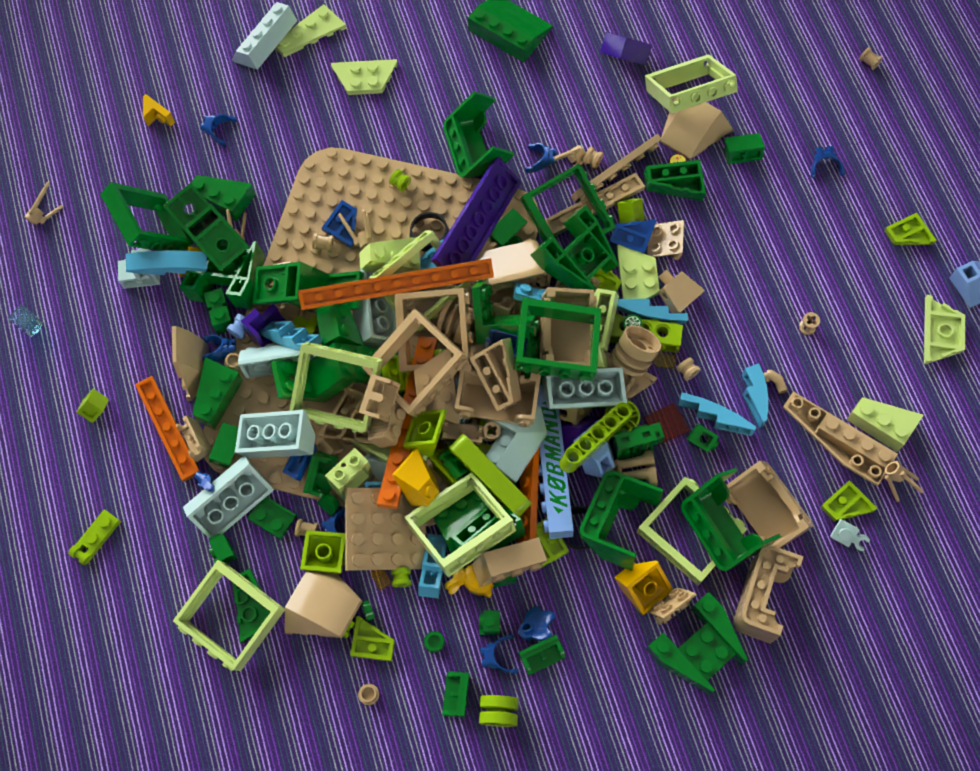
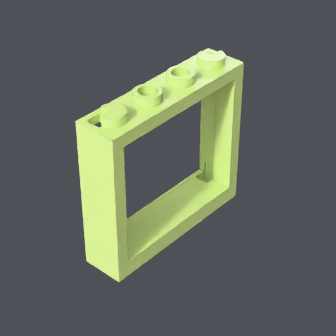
[645,54,738,114]
[369,231,471,332]
[289,342,383,433]
[405,472,516,577]
[636,477,747,586]
[173,560,285,671]

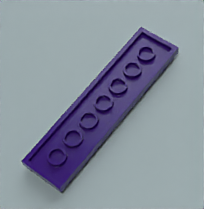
[431,157,522,286]

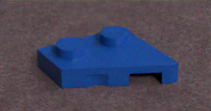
[322,200,357,249]
[610,219,657,254]

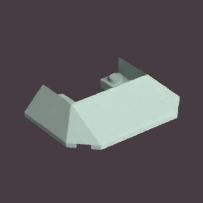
[439,378,548,483]

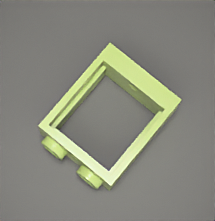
[325,448,374,502]

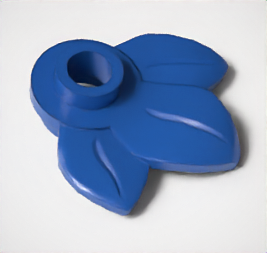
[518,606,556,641]

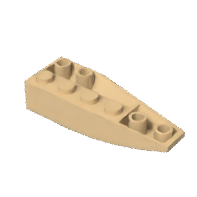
[783,391,898,487]

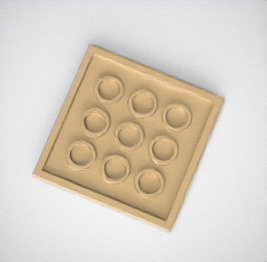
[345,488,426,571]

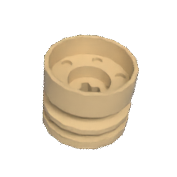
[437,300,476,346]
[610,325,661,377]

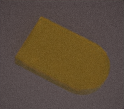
[653,354,676,369]
[371,570,392,591]

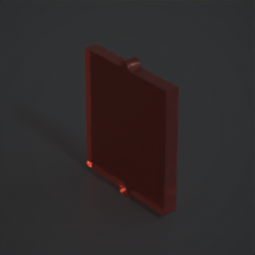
[644,403,689,445]

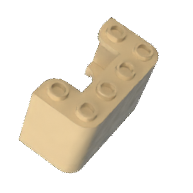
[733,545,804,644]

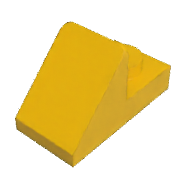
[143,94,175,127]

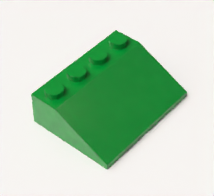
[468,0,553,63]

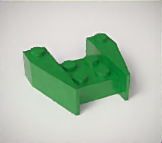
[530,205,619,290]
[179,240,265,309]
[646,592,748,695]

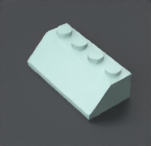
[232,2,297,70]
[353,270,397,348]
[238,344,315,379]
[542,367,627,409]
[235,410,315,458]
[183,455,274,538]

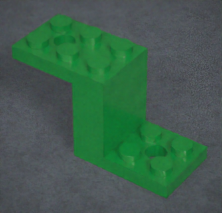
[163,183,250,272]
[252,262,364,314]
[472,279,540,379]
[271,342,383,402]

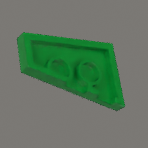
[232,568,278,643]

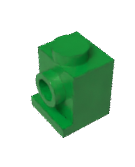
[686,423,719,453]
[209,534,237,564]
[479,610,500,635]

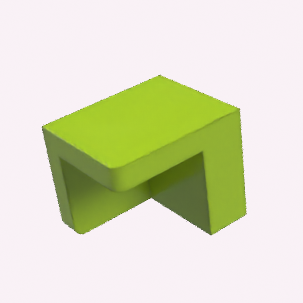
[617,198,645,223]
[293,315,318,334]
[76,389,109,423]

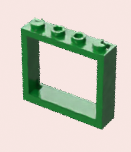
[520,164,616,242]
[100,182,194,251]
[514,298,601,382]

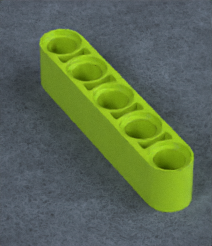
[559,402,632,473]
[448,434,532,517]

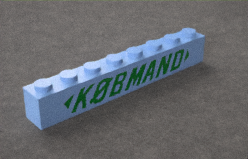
[537,385,574,539]

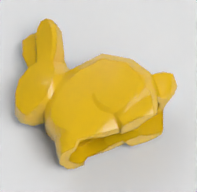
[444,564,494,598]

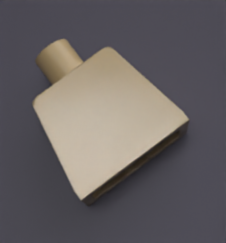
[658,269,705,313]

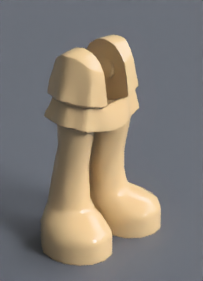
[601,449,658,486]

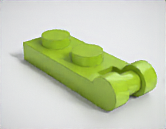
[68,509,121,566]

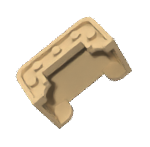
[472,239,551,295]
[539,287,597,366]
[454,364,541,427]
[726,460,814,548]

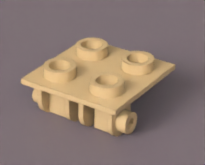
[647,220,685,260]
[649,588,697,625]

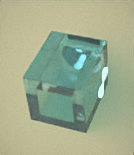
[8,304,43,337]

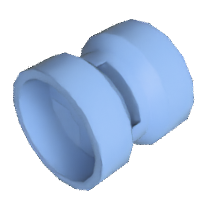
[227,314,245,340]

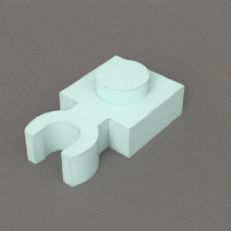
[830,519,870,551]

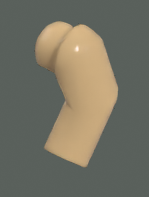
[763,370,788,394]

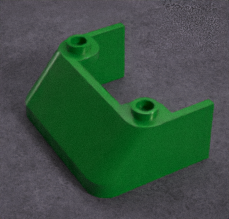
[443,91,515,178]
[681,468,781,571]
[579,471,664,571]

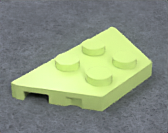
[331,59,398,95]
[617,245,660,299]
[924,295,965,364]

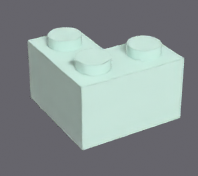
[118,248,160,289]

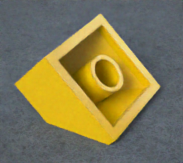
[392,448,439,506]
[614,560,673,615]

